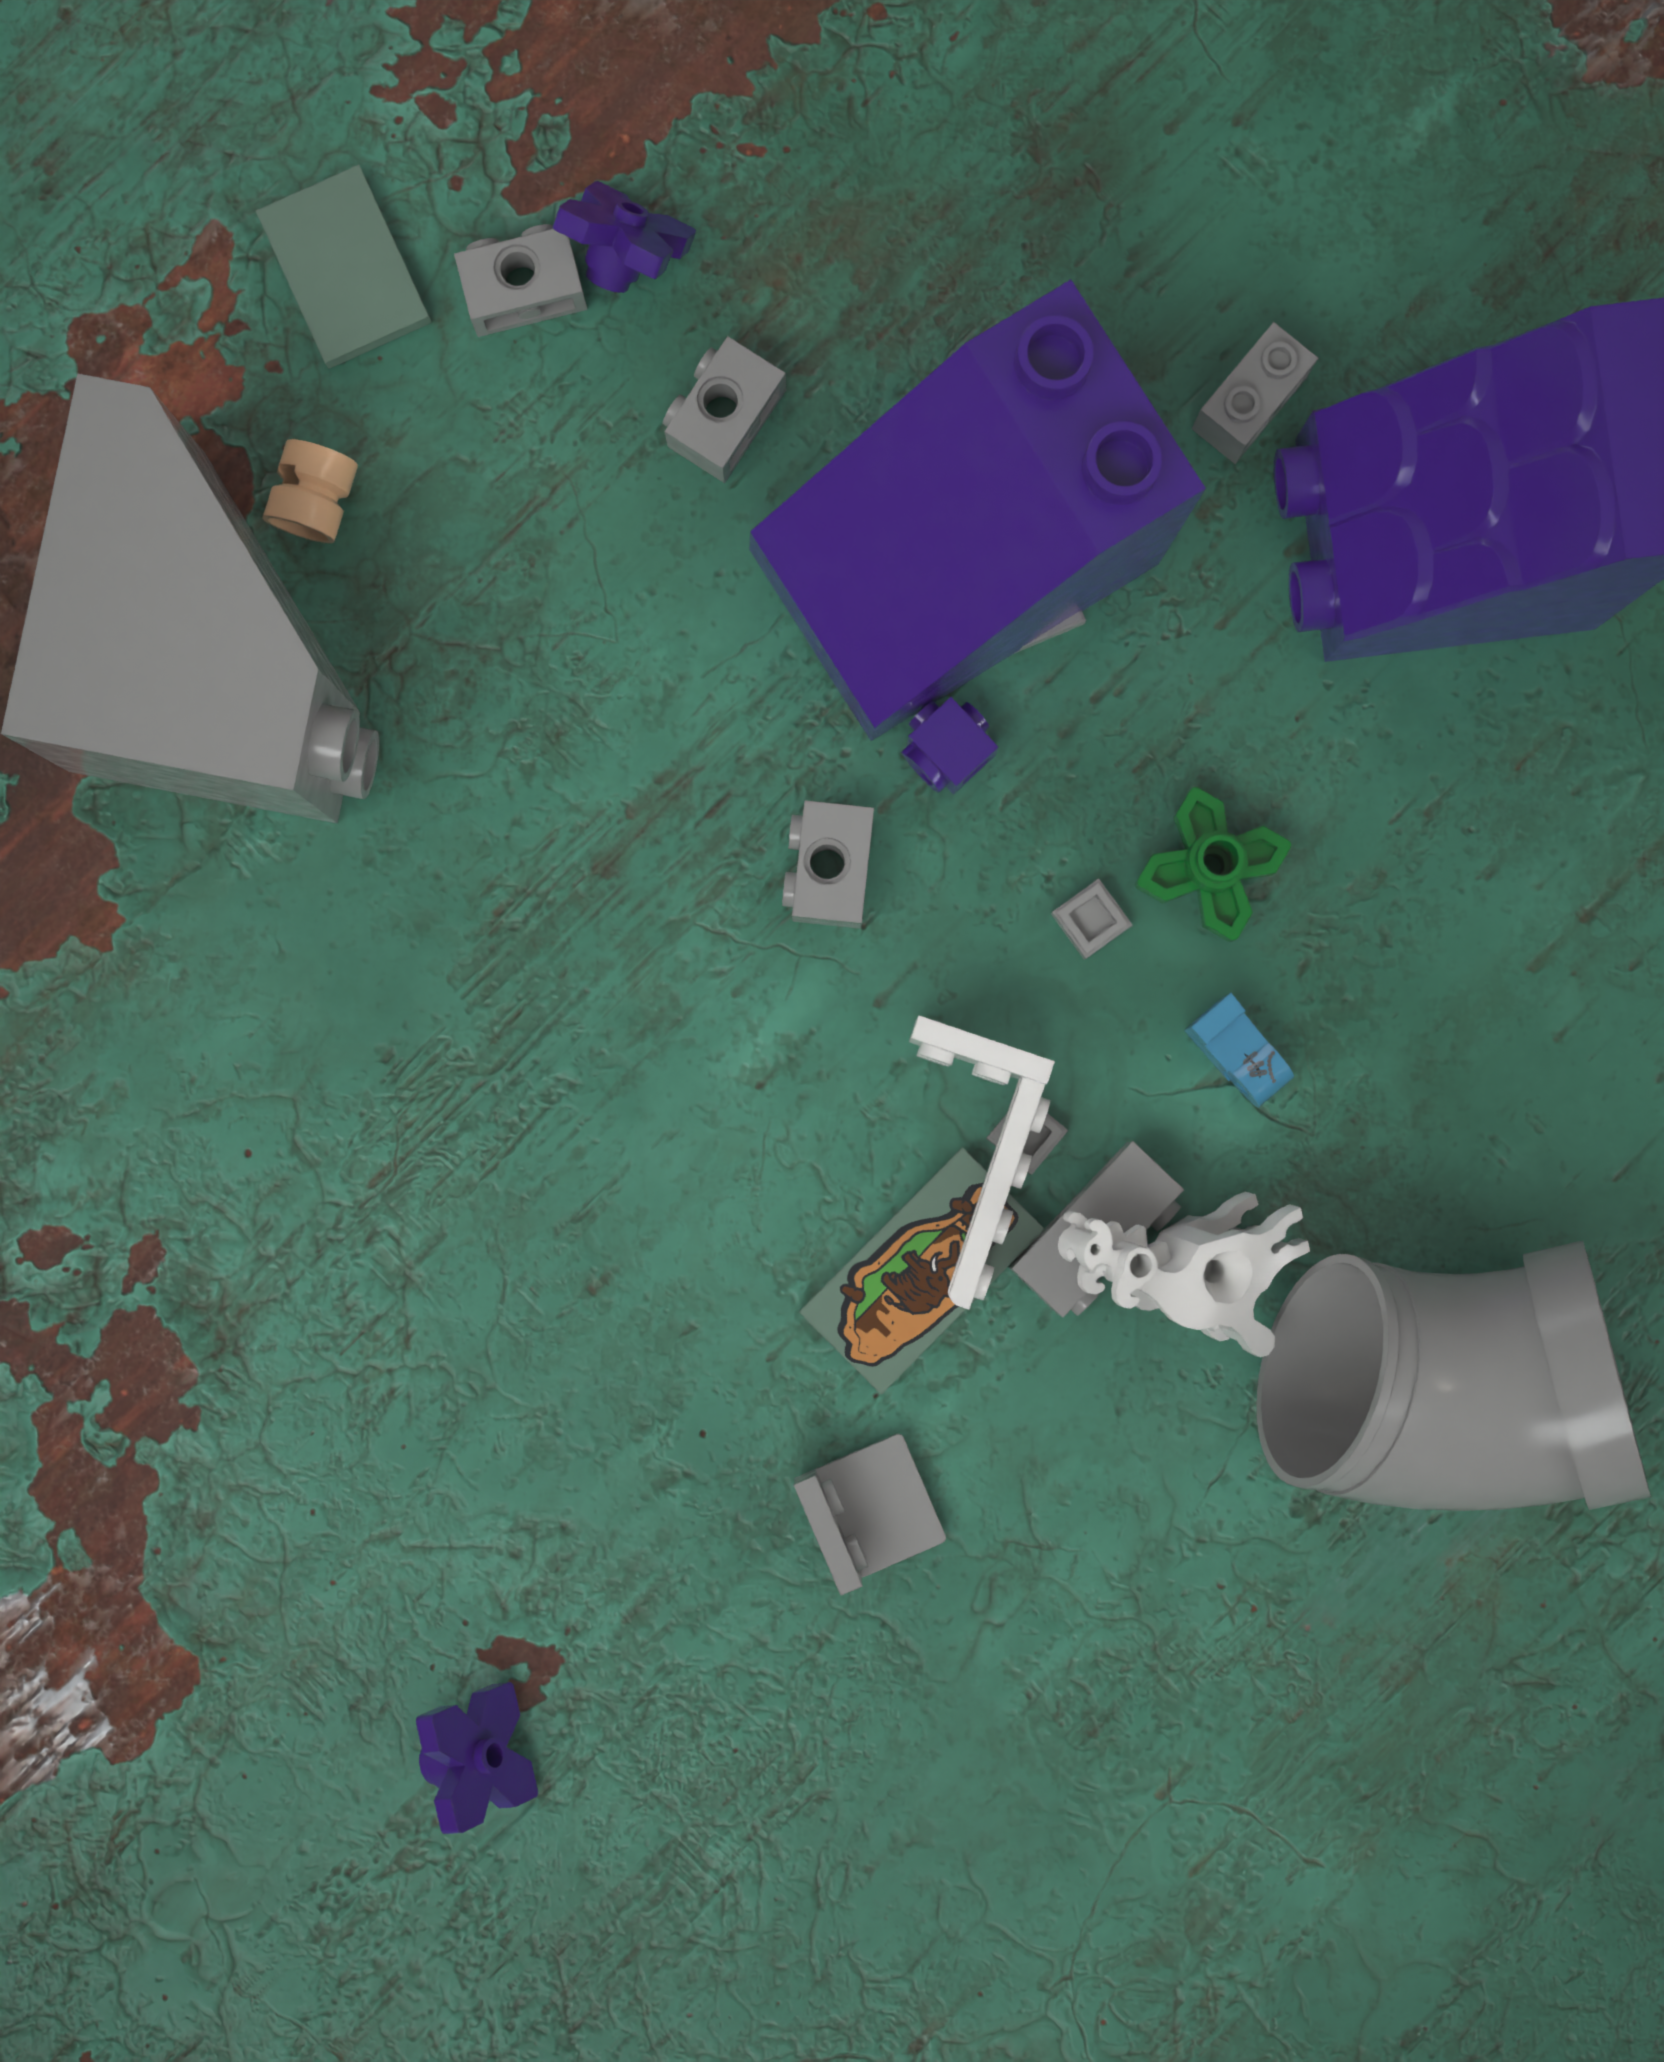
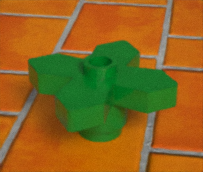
[1135,787,1291,942]

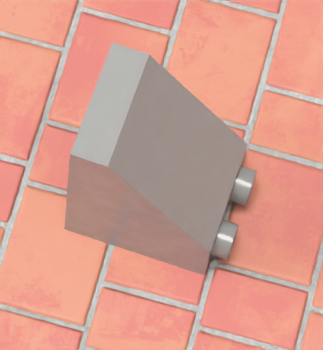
[1,374,379,824]

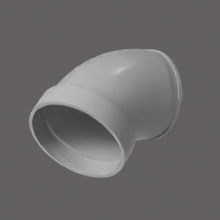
[1256,1241,1651,1511]

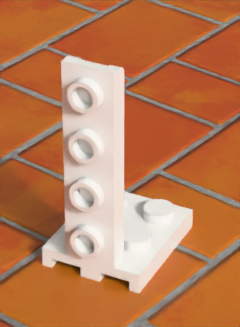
[909,1016,1055,1310]

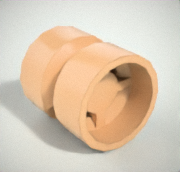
[262,439,358,543]

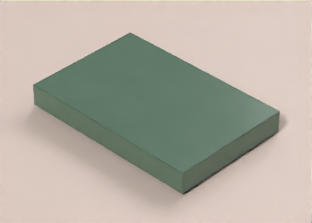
[256,165,432,369]

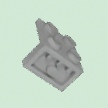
[794,1433,946,1595]

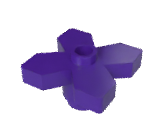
[552,181,696,293]
[416,1682,538,1834]

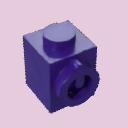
[901,697,999,795]

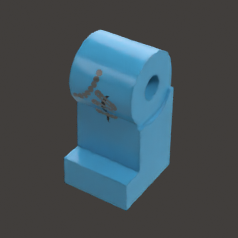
[1184,993,1294,1108]

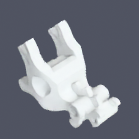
[1058,1192,1310,1358]

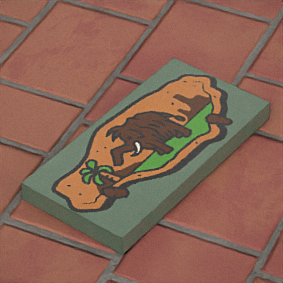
[799,1147,1045,1395]

